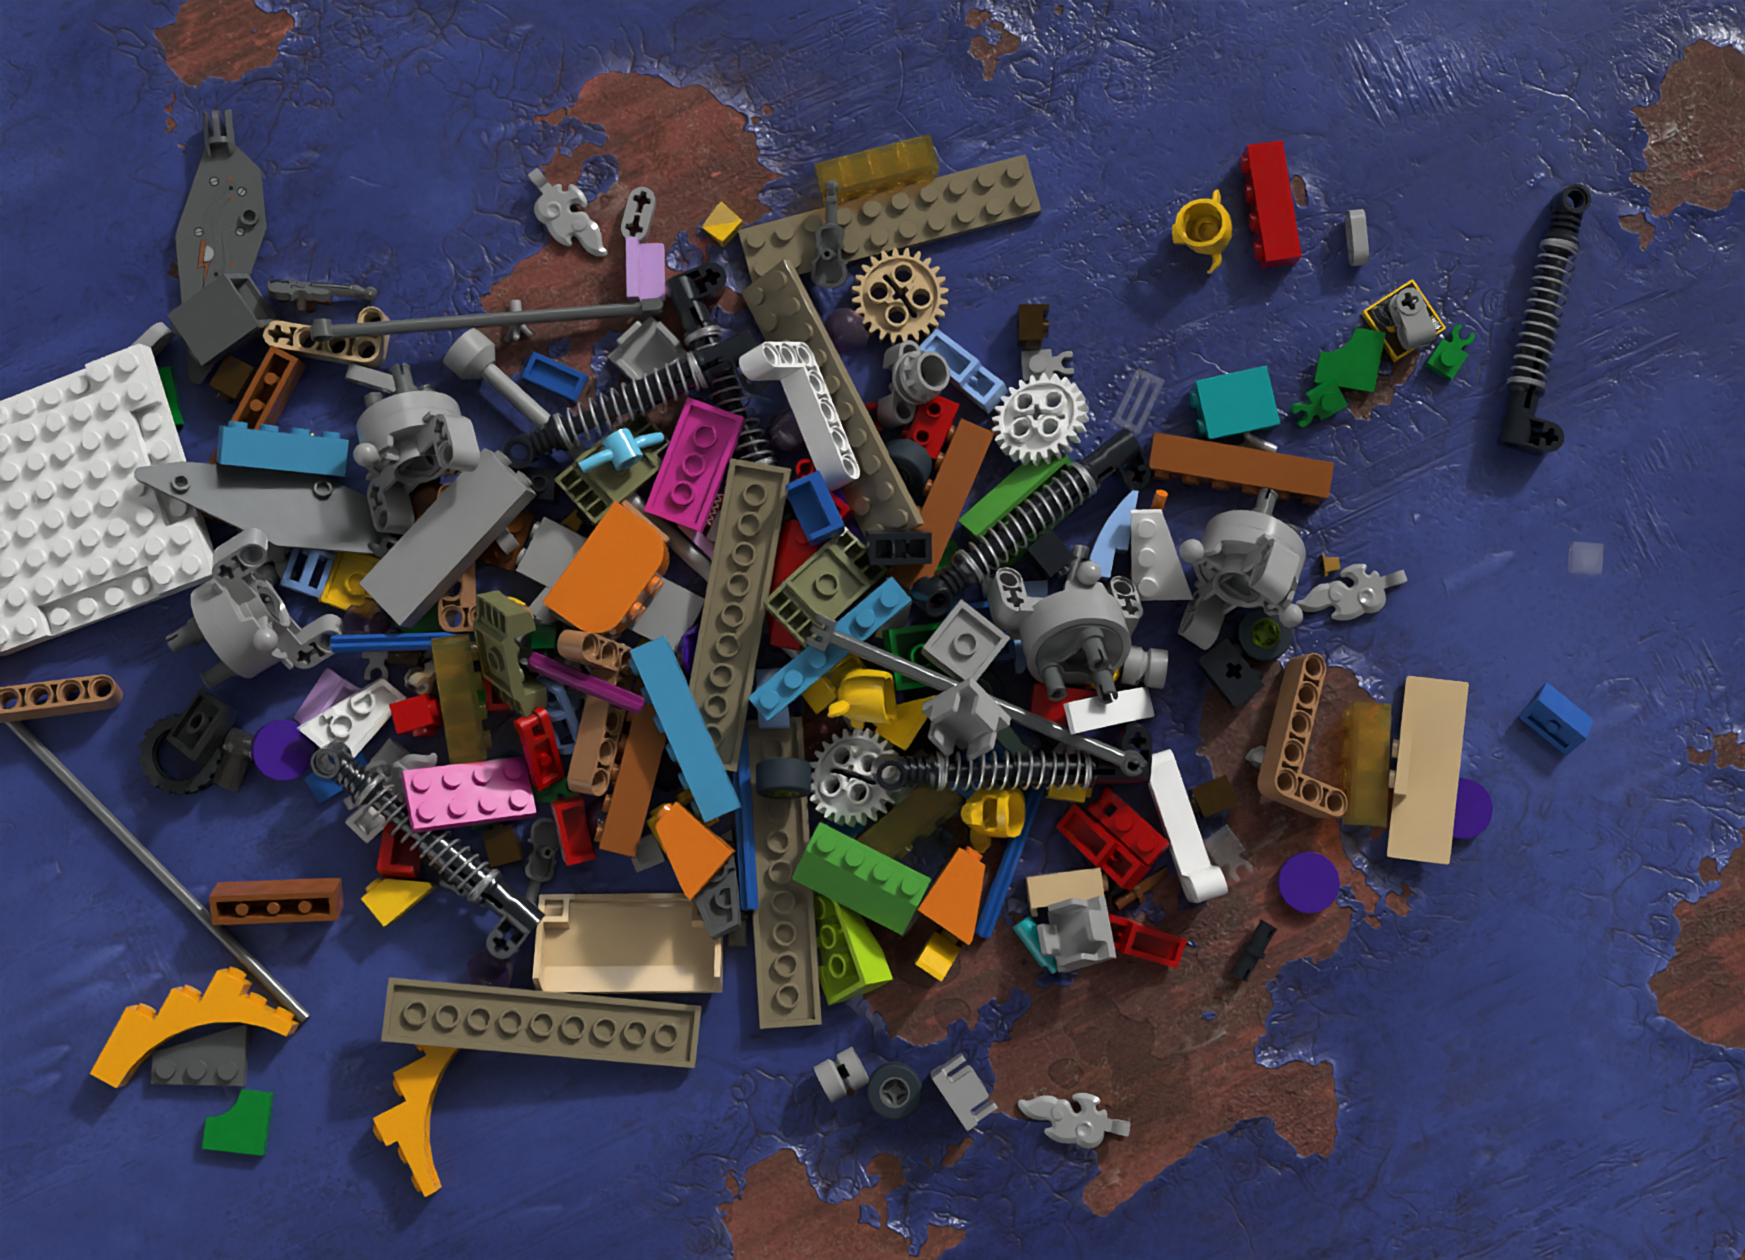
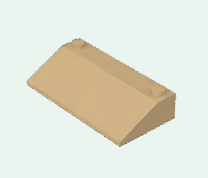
[532,893,723,994]

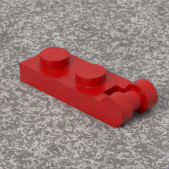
[514,706,565,791]
[1086,786,1171,867]

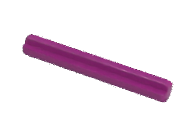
[527,652,645,714]

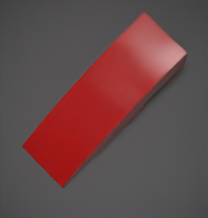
[1055,804,1151,891]
[1108,912,1187,969]

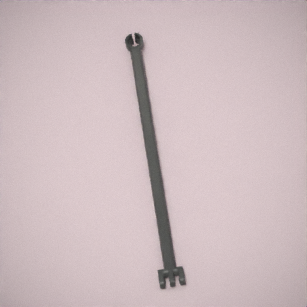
[310,298,664,342]
[805,613,1145,776]

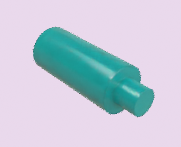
[1012,915,1058,974]

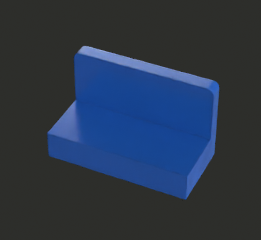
[1519,682,1594,756]

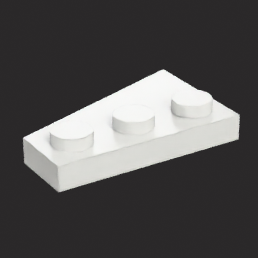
[1131,509,1193,601]
[297,677,406,758]

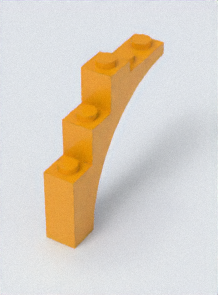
[89,967,300,1088]
[373,1044,461,1197]

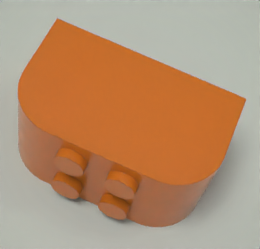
[542,501,669,638]

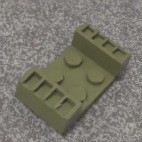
[554,413,670,527]
[763,527,889,649]
[473,590,547,718]

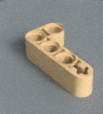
[263,306,390,368]

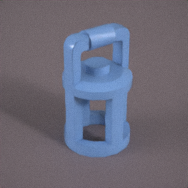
[279,548,337,599]
[537,676,582,755]

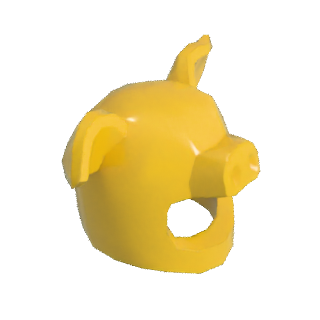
[1172,189,1232,274]
[828,666,898,730]
[961,781,1025,853]

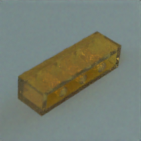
[814,134,939,206]
[431,633,492,765]
[1339,702,1391,827]
[856,783,962,859]

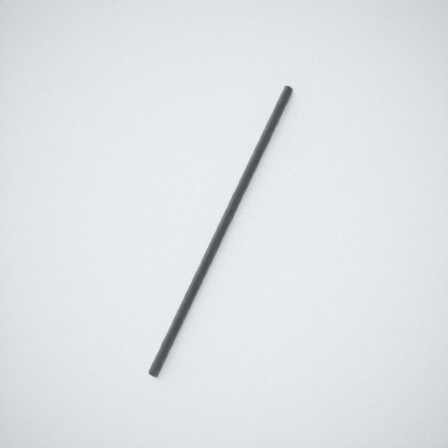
[5,707,311,1024]

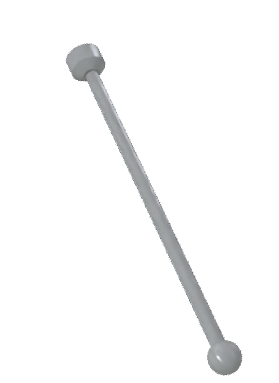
[443,328,834,680]

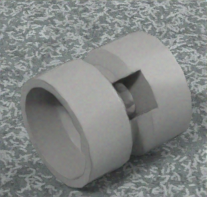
[1119,645,1168,689]
[814,1046,869,1103]

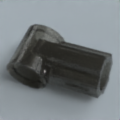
[213,727,255,793]

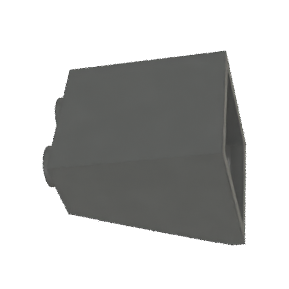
[167,273,279,366]

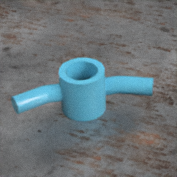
[578,428,664,473]

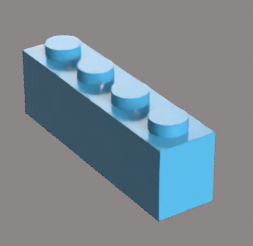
[216,421,349,476]

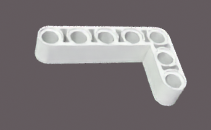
[739,342,860,492]
[1147,749,1228,903]

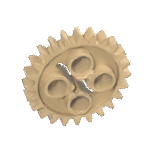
[852,248,949,346]

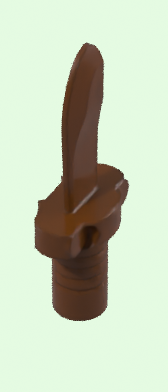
[1112,866,1168,911]

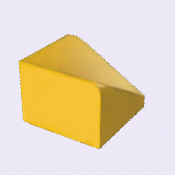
[702,202,744,248]

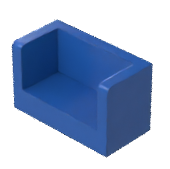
[785,470,845,547]

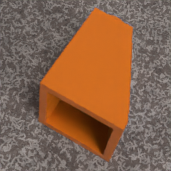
[655,802,736,900]
[917,846,986,945]

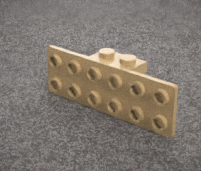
[1387,676,1469,865]

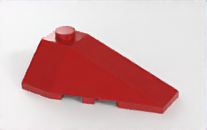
[767,520,826,651]

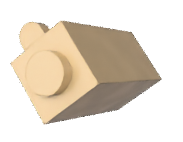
[1025,867,1109,917]

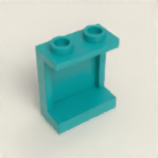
[1189,365,1280,442]

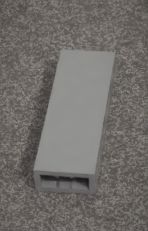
[359,448,537,628]
[515,517,705,654]

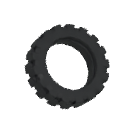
[138,713,226,795]

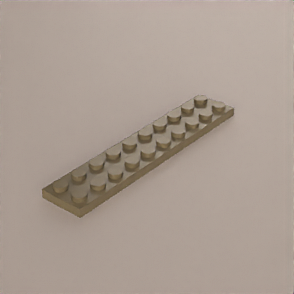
[738,154,1042,283]
[741,259,925,539]
[677,458,792,772]
[745,716,822,1029]
[381,977,702,1068]

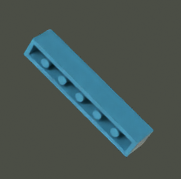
[748,576,912,721]
[628,635,741,823]

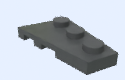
[694,830,741,940]
[151,1024,250,1086]

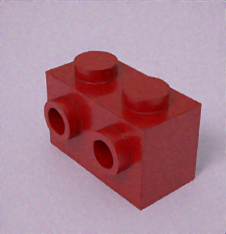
[900,395,960,464]
[389,694,447,739]

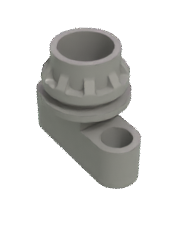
[877,340,950,429]

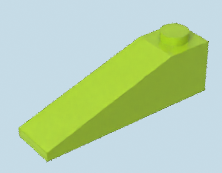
[813,890,893,1006]

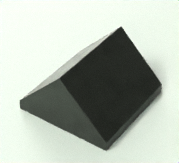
[166,687,241,764]

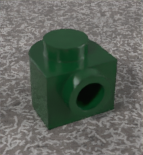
[527,622,564,660]

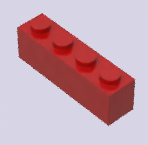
[1239,140,1302,269]

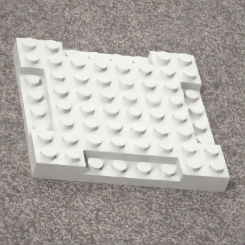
[0,343,214,656]

